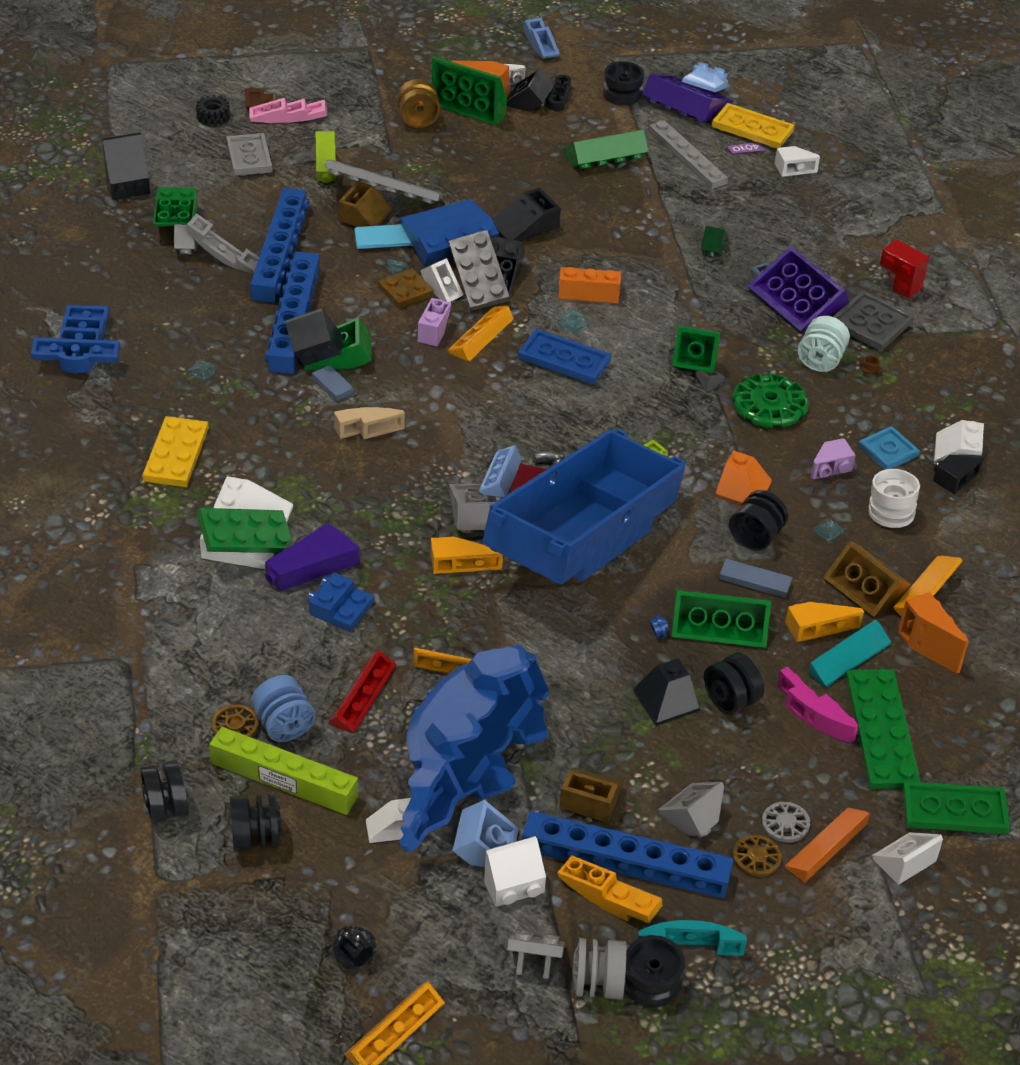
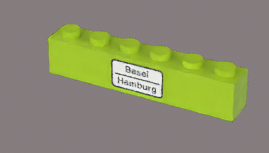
[209,727,358,815]

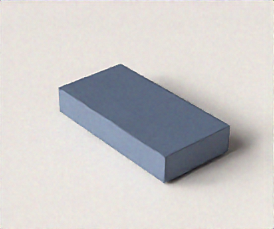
[312,365,354,402]

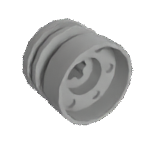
[572,938,626,1000]

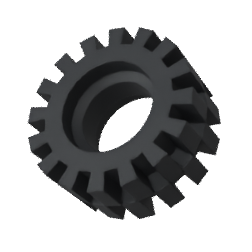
[196,95,230,127]

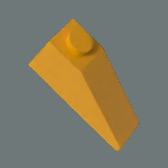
[430,537,503,574]
[785,602,864,642]

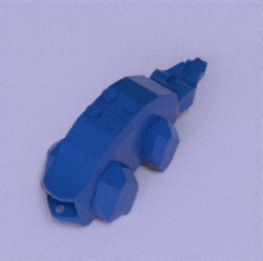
[399,645,550,852]

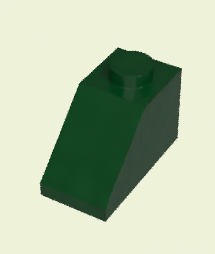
[700,226,728,258]

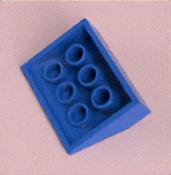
[400,199,499,267]

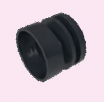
[728,490,789,551]
[230,792,282,852]

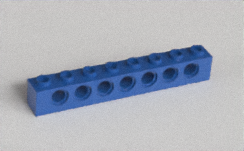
[250,188,309,303]
[265,252,320,374]
[522,811,734,899]

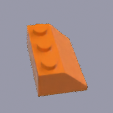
[558,267,621,303]

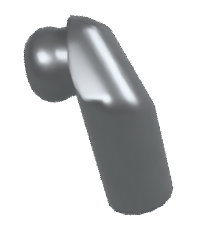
[533,451,565,465]

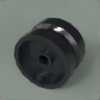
[603,61,644,105]
[703,652,765,715]
[140,760,189,824]
[624,935,685,1008]

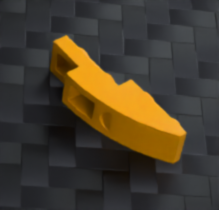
[557,855,663,923]

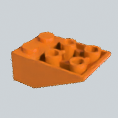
[898,592,969,674]

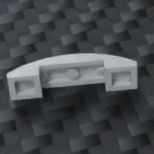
[186,213,259,274]

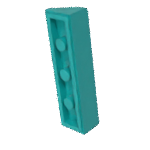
[808,620,891,688]

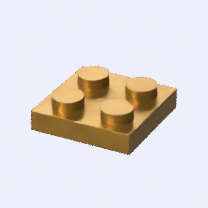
[378,268,434,309]

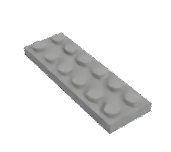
[325,160,442,204]

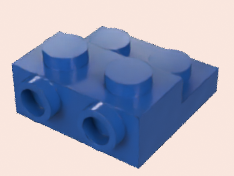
[308,572,374,632]

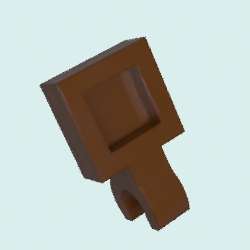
[245,88,277,108]

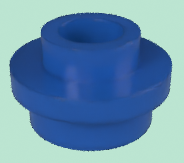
[650,615,669,638]

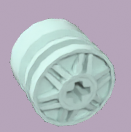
[798,316,850,372]

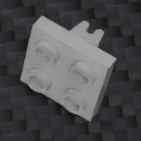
[507,931,565,979]

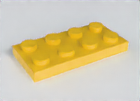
[712,103,795,148]
[143,416,209,487]

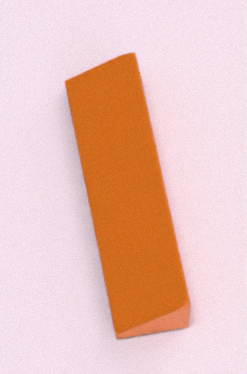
[784,808,870,883]

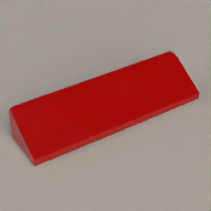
[328,650,397,733]

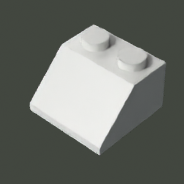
[934,420,984,464]
[484,836,546,907]

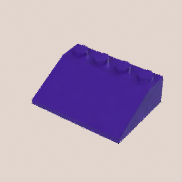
[642,74,733,123]
[747,246,849,333]

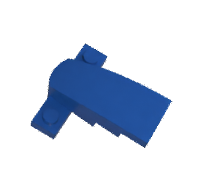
[31,305,120,373]

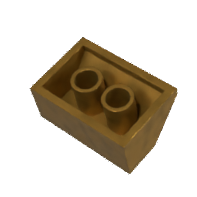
[823,541,911,618]

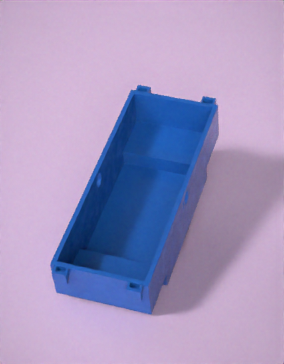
[482,428,686,585]

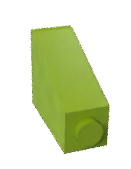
[316,131,336,183]

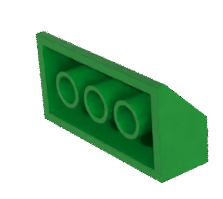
[563,130,649,170]
[671,589,771,648]

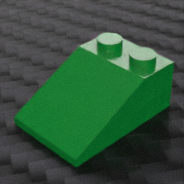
[304,317,372,370]

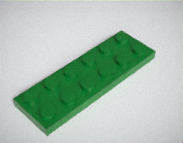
[845,669,921,790]

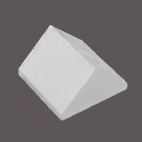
[872,832,943,885]

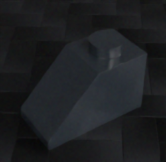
[933,455,984,494]

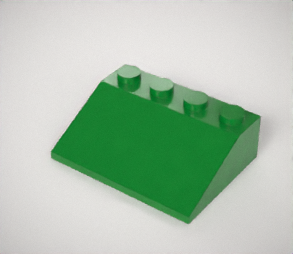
[431,56,507,126]

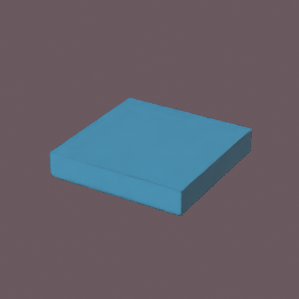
[858,426,920,470]

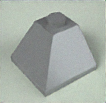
[657,782,724,837]

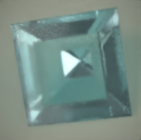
[387,259,410,275]
[813,518,845,542]

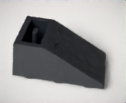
[492,187,561,241]
[490,236,525,297]

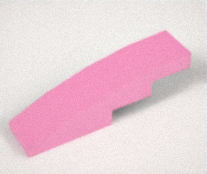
[249,98,328,123]

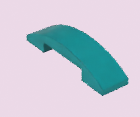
[637,920,747,956]

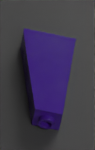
[265,523,360,591]

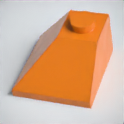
[715,450,772,505]

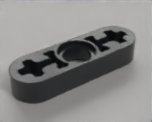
[548,75,571,111]

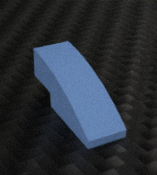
[523,18,560,59]

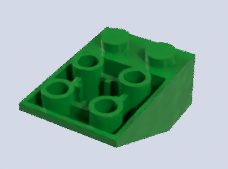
[153,187,198,226]

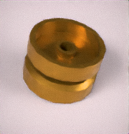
[397,79,441,128]

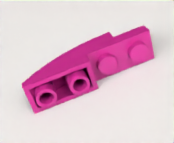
[777,667,859,743]

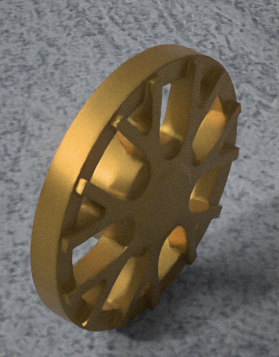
[212,704,259,738]
[733,835,782,877]

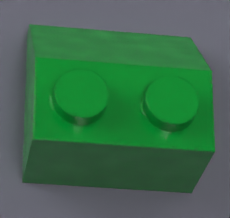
[672,325,720,373]

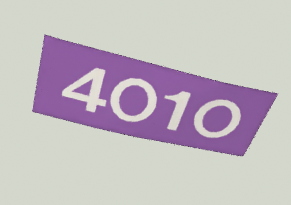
[727,142,765,154]

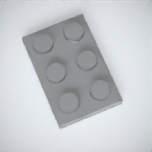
[226,133,272,176]

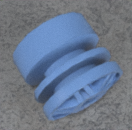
[251,675,316,742]

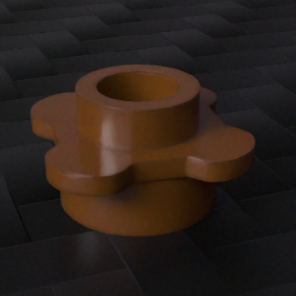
[859,355,882,374]

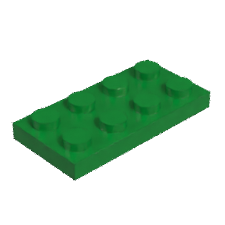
[197,508,293,553]
[902,781,1010,834]

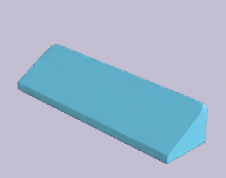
[355,224,413,249]

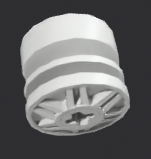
[868,469,920,528]

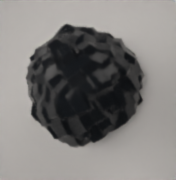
[332,925,376,969]

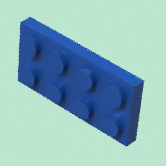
[518,329,612,385]

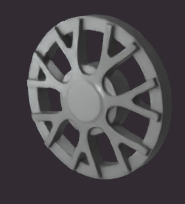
[762,802,810,843]

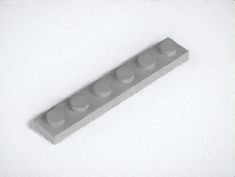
[648,120,728,189]

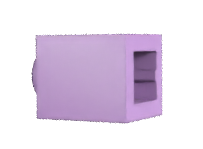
[418,298,451,346]
[811,438,855,480]

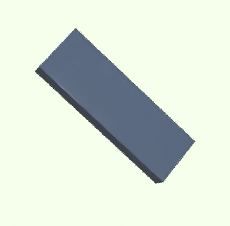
[719,559,793,598]

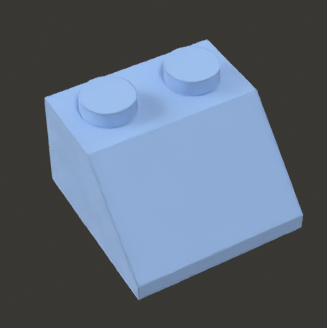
[453,800,519,867]

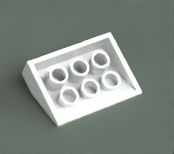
[200,476,293,569]

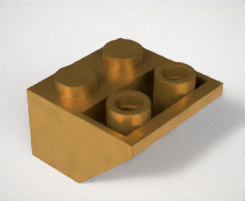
[339,181,392,227]
[559,768,623,823]

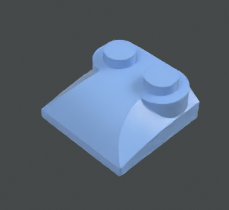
[682,62,728,92]

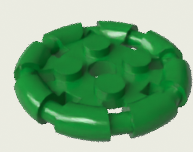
[732,373,809,429]

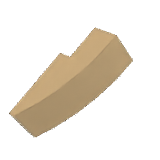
[334,407,405,439]

